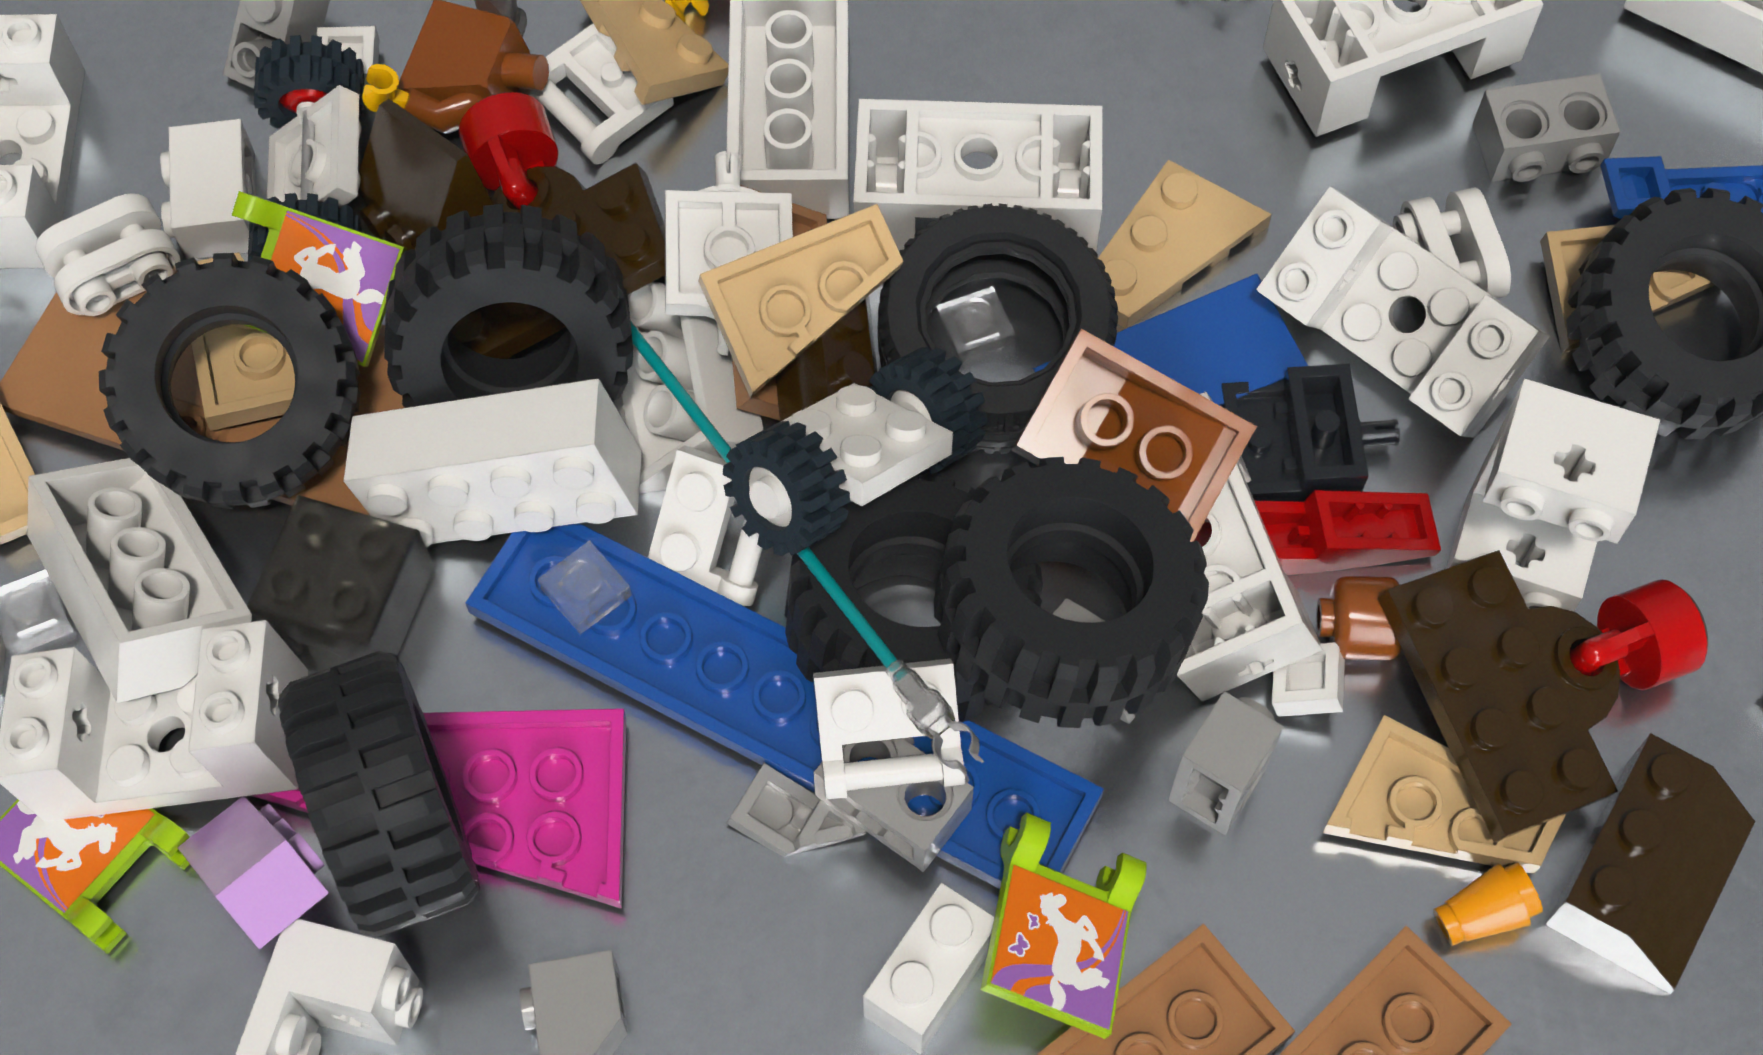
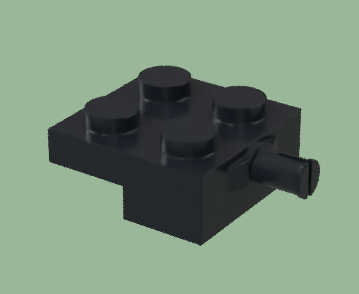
[1221,363,1400,502]

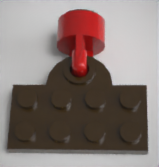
[450,92,665,359]
[1378,550,1708,843]

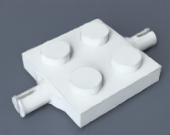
[665,151,793,356]

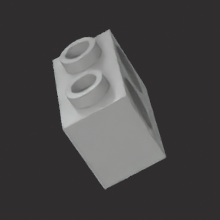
[1473,73,1620,182]
[1168,691,1284,835]
[814,737,974,872]

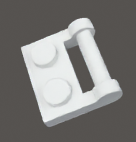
[519,24,674,165]
[648,445,763,606]
[813,658,965,800]

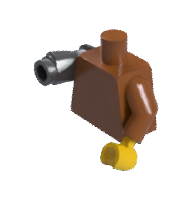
[362,0,549,134]

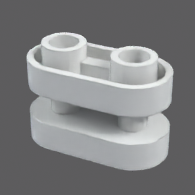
[1393,187,1511,302]
[35,193,180,316]

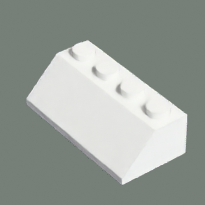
[614,275,764,494]
[27,458,252,703]

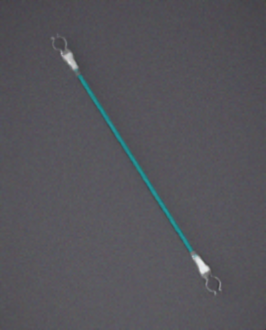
[630,320,984,777]

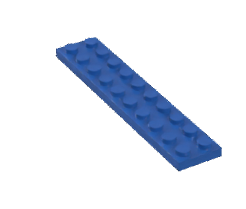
[465,523,1104,889]

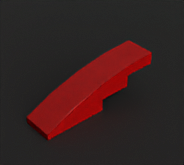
[1194,490,1441,575]

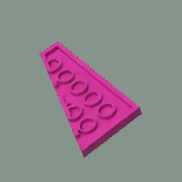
[251,709,626,909]

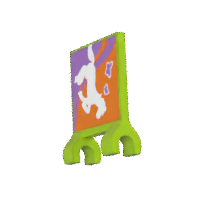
[232,191,407,367]
[0,799,190,954]
[980,813,1147,1039]

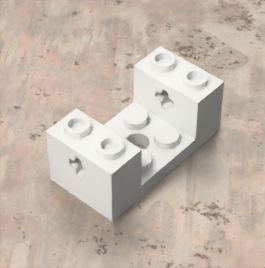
[1263,0,1543,137]
[0,14,85,269]
[853,99,1102,251]
[1256,186,1550,438]
[1446,378,1660,612]
[1177,392,1323,701]
[0,620,308,821]
[235,919,423,1055]

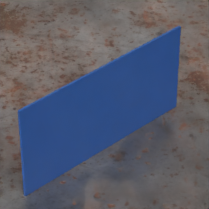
[1033,273,1308,406]

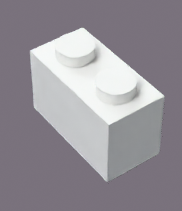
[160,119,256,259]
[863,883,994,1055]

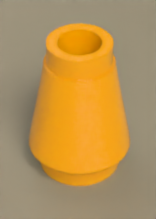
[1433,862,1543,946]

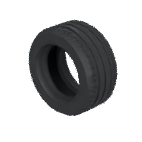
[878,203,1118,454]

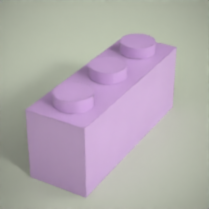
[178,796,329,949]

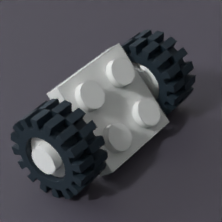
[722,347,987,556]

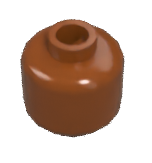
[1316,576,1402,660]

